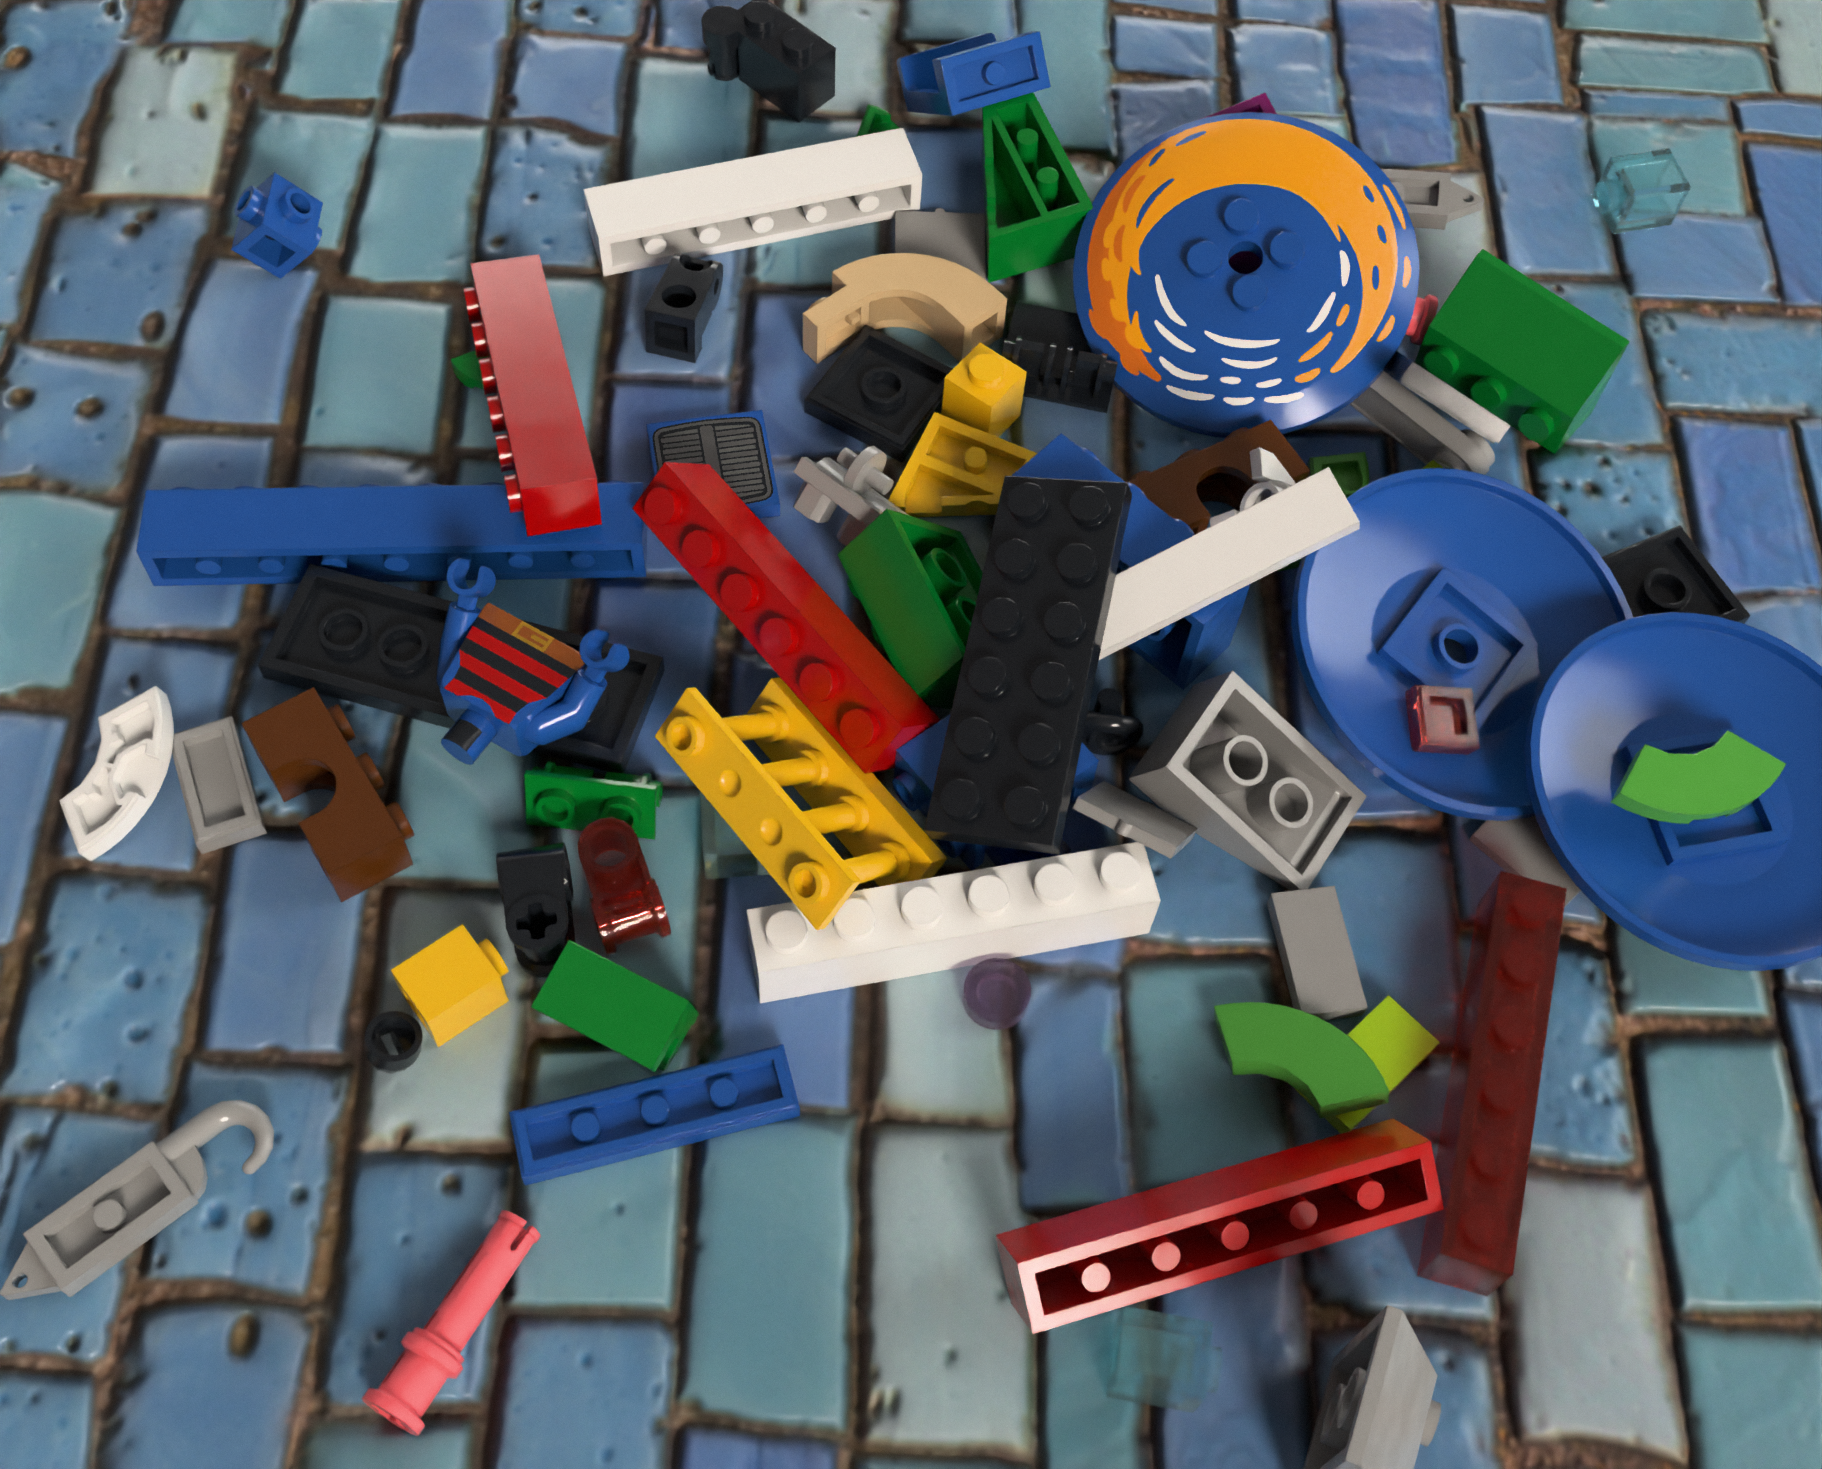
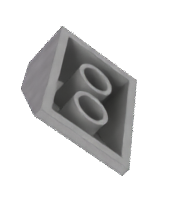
[1128,670,1367,891]
[1303,1305,1441,1469]

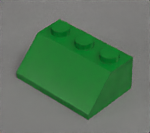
[1414,249,1630,454]
[837,509,983,709]

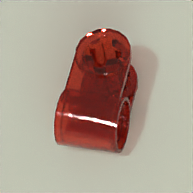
[578,817,671,956]

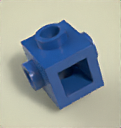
[231,172,323,279]

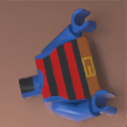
[436,558,630,765]

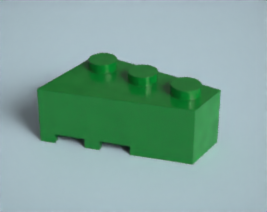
[982,92,1093,283]

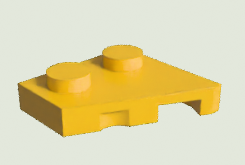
[888,412,1037,517]

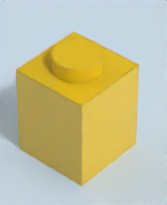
[941,342,1027,437]
[391,924,509,1047]

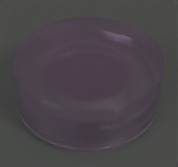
[962,958,1031,1030]

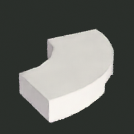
[59,686,174,861]

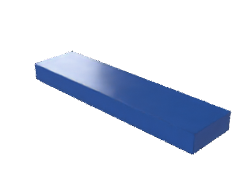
[509,1044,800,1186]

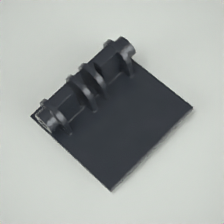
[1001,302,1118,413]

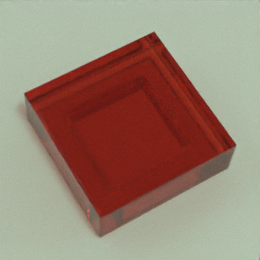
[1405,685,1480,755]

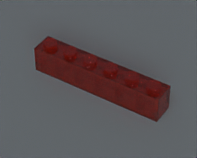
[1417,871,1567,1296]

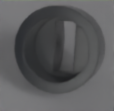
[364,1011,423,1074]

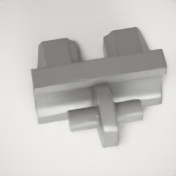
[793,446,910,546]

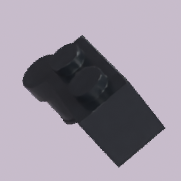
[701,0,836,123]

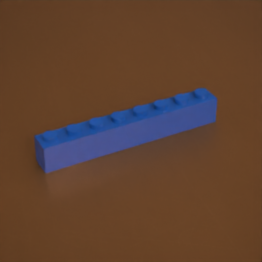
[136,480,647,586]

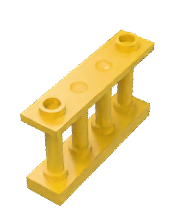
[655,677,947,930]

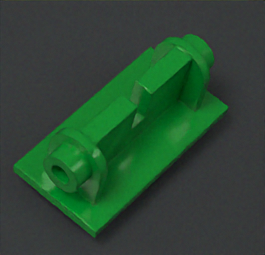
[524,761,663,840]

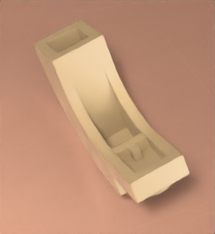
[803,253,1007,364]

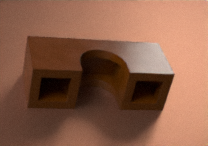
[1126,420,1310,535]
[241,687,415,903]

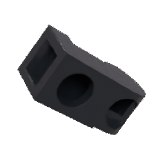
[645,253,723,363]

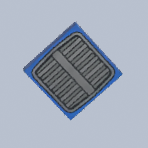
[646,410,780,519]

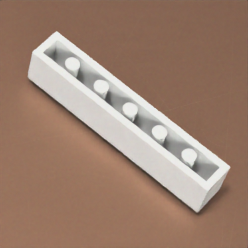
[583,128,922,277]
[747,842,1161,1004]

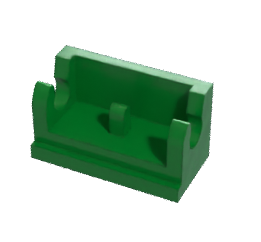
[531,940,699,1072]

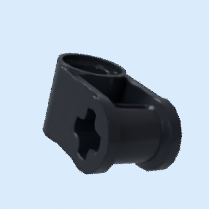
[496,842,576,978]

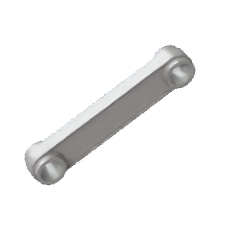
[1350,371,1495,475]

